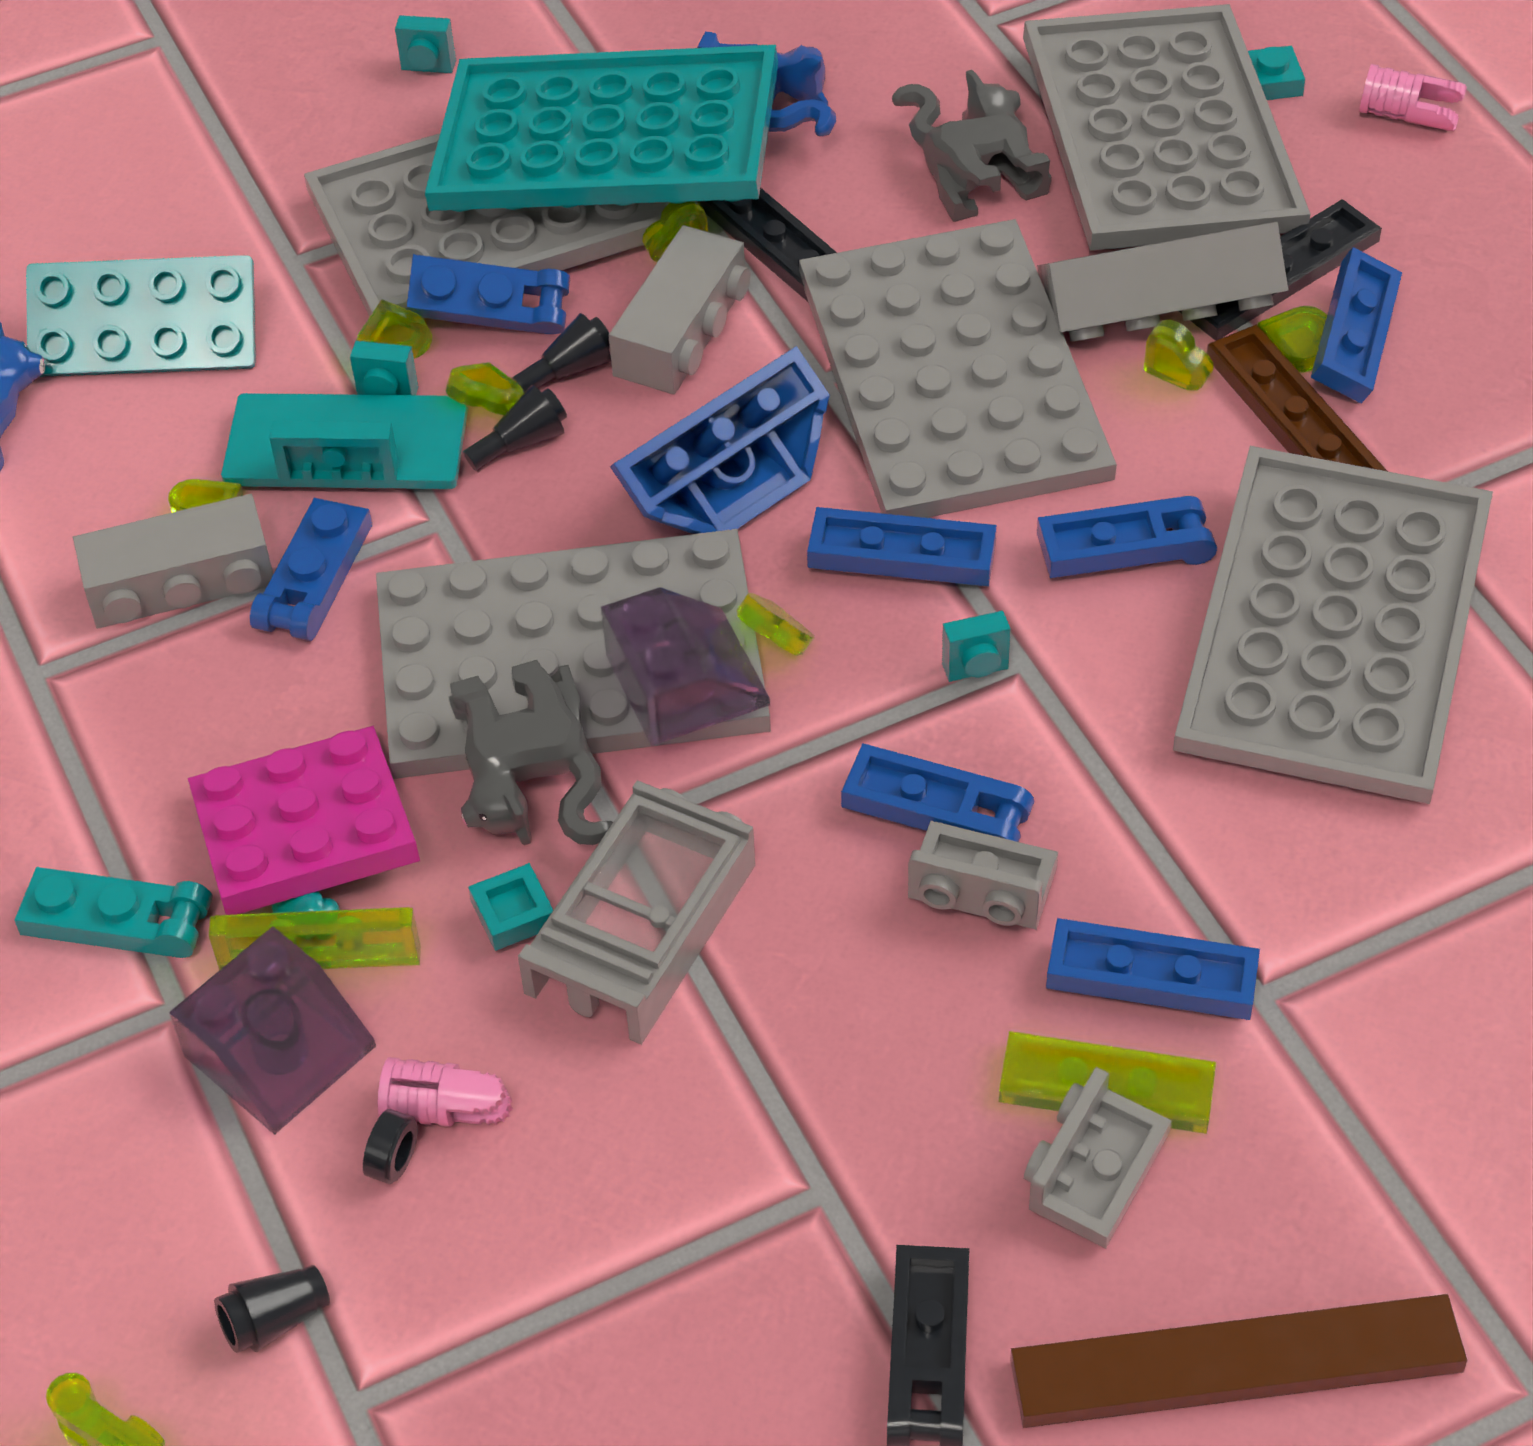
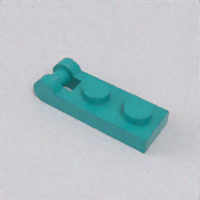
[14,867,213,958]

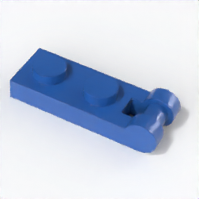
[406,254,570,334]
[1037,496,1217,578]
[250,498,372,641]
[841,743,1035,842]

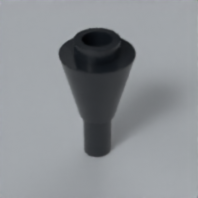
[512,313,611,395]
[463,385,567,471]

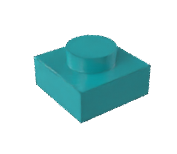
[395,15,456,73]
[1248,45,1305,100]
[350,341,419,395]
[942,610,1011,682]
[468,863,554,951]

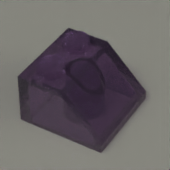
[601,587,770,746]
[169,926,376,1135]

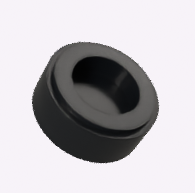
[363,1109,418,1184]

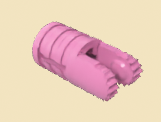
[1359,64,1467,131]
[378,1057,513,1127]

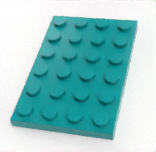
[425,44,778,212]

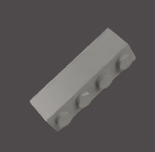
[1037,222,1288,341]

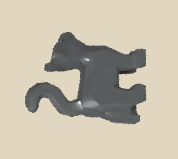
[892,70,1052,222]
[448,660,613,845]

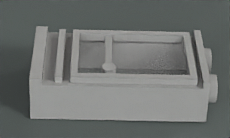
[518,780,755,1045]

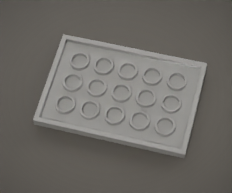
[1023,4,1311,251]
[304,133,688,328]
[799,219,1117,518]
[1173,446,1493,804]
[376,529,771,779]

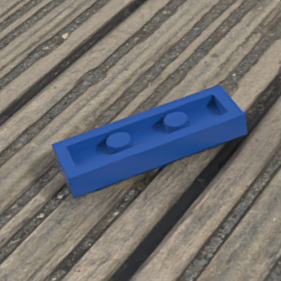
[1311,247,1402,404]
[807,507,997,587]
[1046,918,1260,1020]

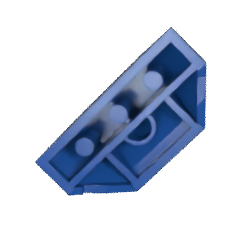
[610,346,830,534]

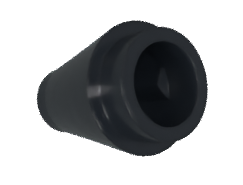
[214,1265,330,1353]

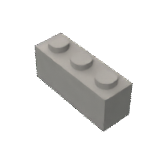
[609,225,751,395]
[73,494,273,629]

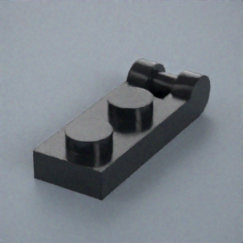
[887,1245,969,1446]

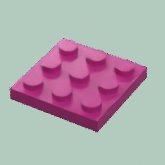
[188,726,420,917]

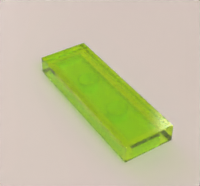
[209,907,421,974]
[998,1031,1216,1134]

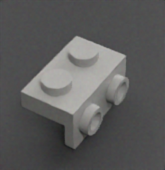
[908,821,1058,930]
[1024,1067,1172,1249]

